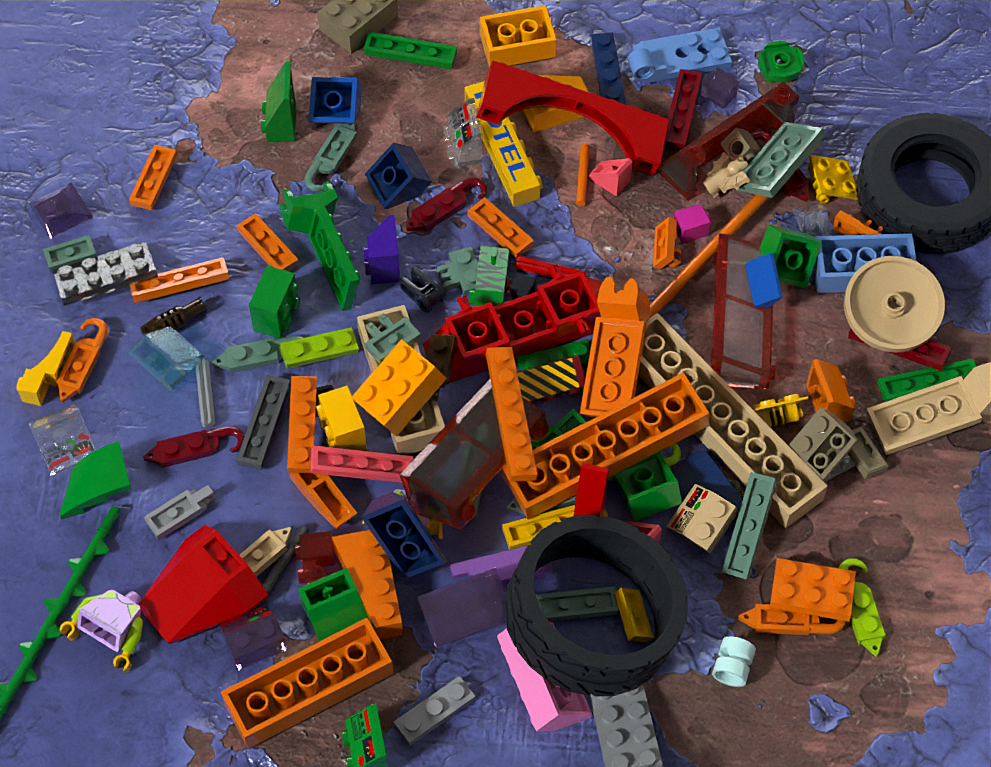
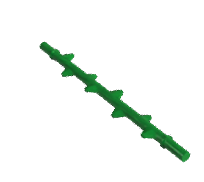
[0,506,121,720]

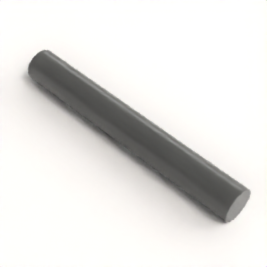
[262,526,309,594]

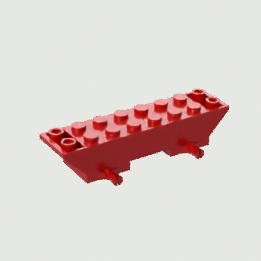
[423,264,603,383]

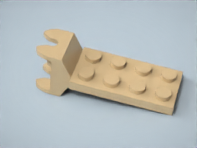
[866,362,991,455]

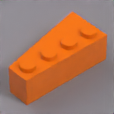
[332,530,403,640]

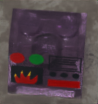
[218,603,287,671]

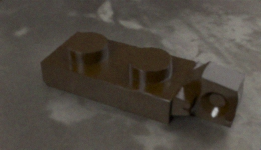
[426,335,458,402]

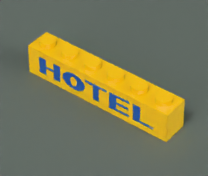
[464,81,543,207]

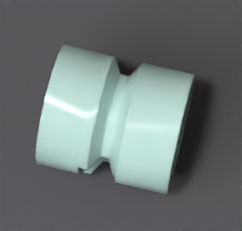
[712,636,756,687]

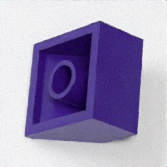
[363,215,400,284]

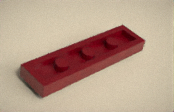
[664,69,703,150]
[848,329,952,371]

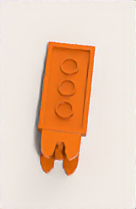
[580,276,651,417]

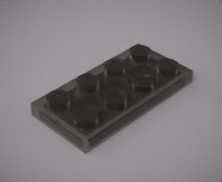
[52,242,158,306]

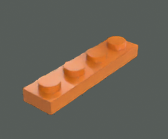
[129,257,229,303]
[287,376,317,473]

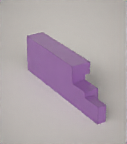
[450,546,553,590]

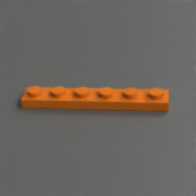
[486,347,537,482]

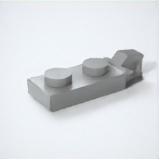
[144,485,216,540]

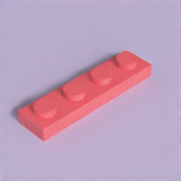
[310,446,413,484]

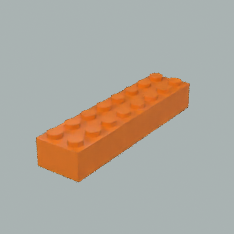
[501,372,709,520]

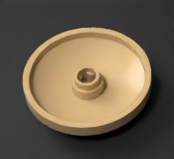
[844,256,945,352]

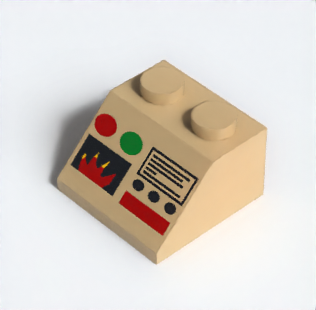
[666,484,738,555]

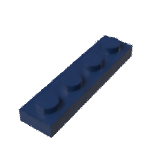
[590,32,626,105]

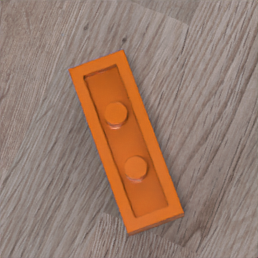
[129,145,177,211]
[467,197,534,259]
[236,213,299,271]

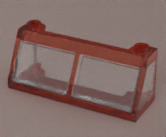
[710,233,776,389]

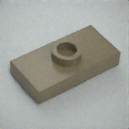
[848,427,888,479]

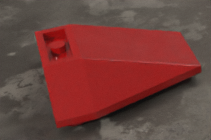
[138,525,269,644]

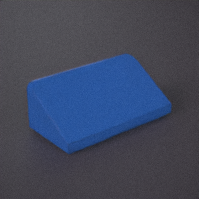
[745,253,783,308]

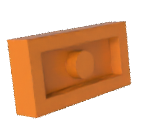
[832,210,883,236]
[653,217,681,270]

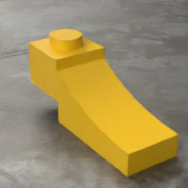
[16,331,75,406]

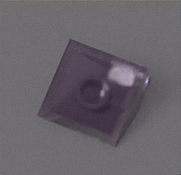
[29,182,93,239]

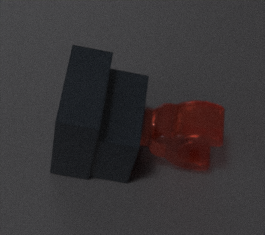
[504,273,537,300]

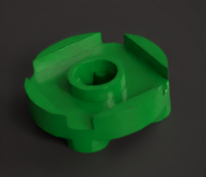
[758,41,804,83]

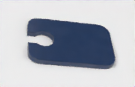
[671,451,743,513]

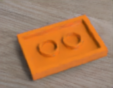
[769,558,856,622]

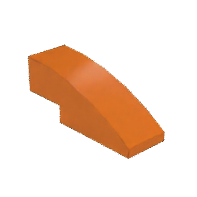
[289,473,357,529]

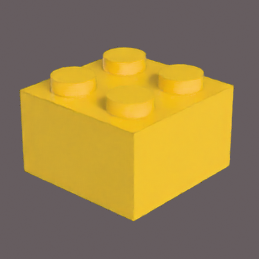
[316,386,367,451]

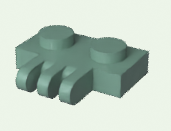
[436,247,478,296]

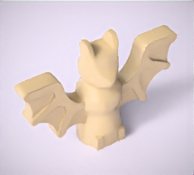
[702,152,750,198]

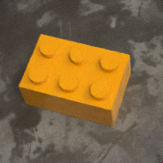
[480,5,556,67]
[351,339,447,436]

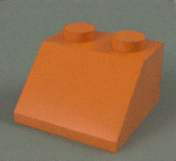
[806,359,856,422]

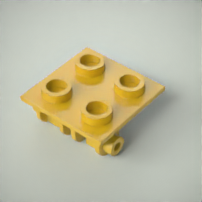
[807,155,858,204]
[753,394,808,427]

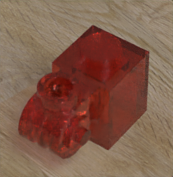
[295,531,335,585]

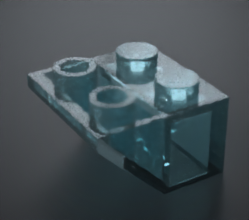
[127,326,205,392]

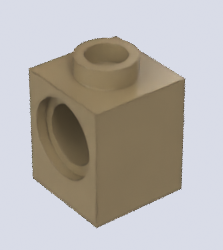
[720,128,761,165]

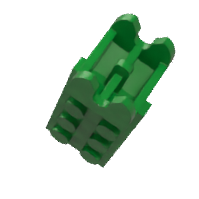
[280,182,360,311]

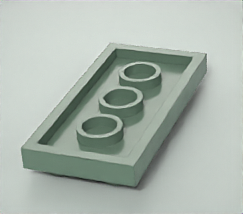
[735,122,825,198]

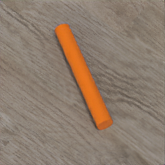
[576,144,590,206]

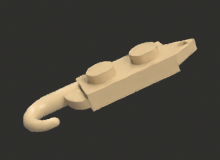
[240,527,292,577]

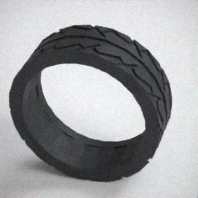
[504,515,688,697]

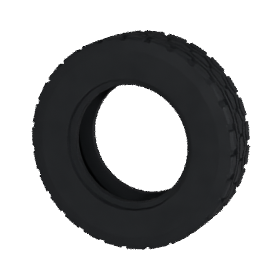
[856,113,991,254]

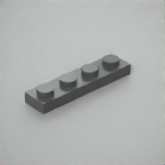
[236,375,291,471]

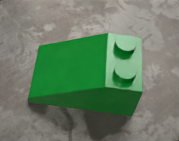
[261,61,296,142]

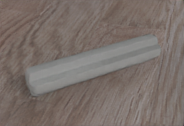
[195,359,216,428]

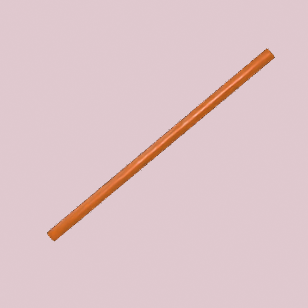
[649,143,820,318]

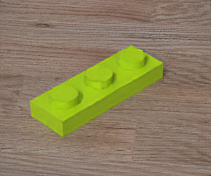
[280,327,359,369]

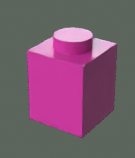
[674,204,712,244]

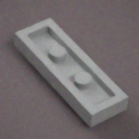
[393,676,476,746]

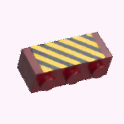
[517,356,585,407]

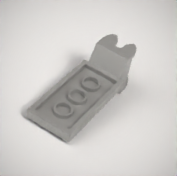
[589,685,663,767]

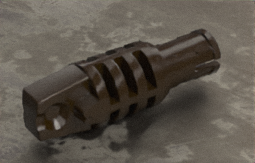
[140,297,207,342]

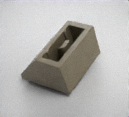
[788,407,858,480]

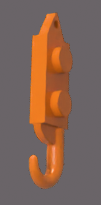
[56,318,109,403]
[738,604,846,635]

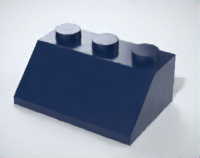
[361,492,447,579]

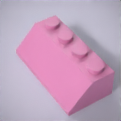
[497,622,593,732]

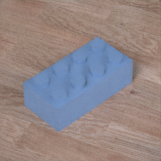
[814,233,917,293]

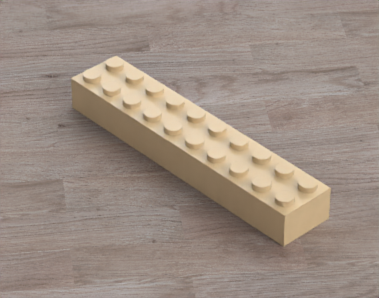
[638,313,828,529]

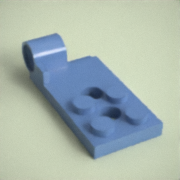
[628,28,732,83]

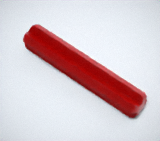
[516,256,586,278]

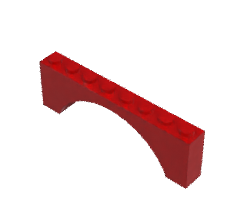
[476,60,669,176]

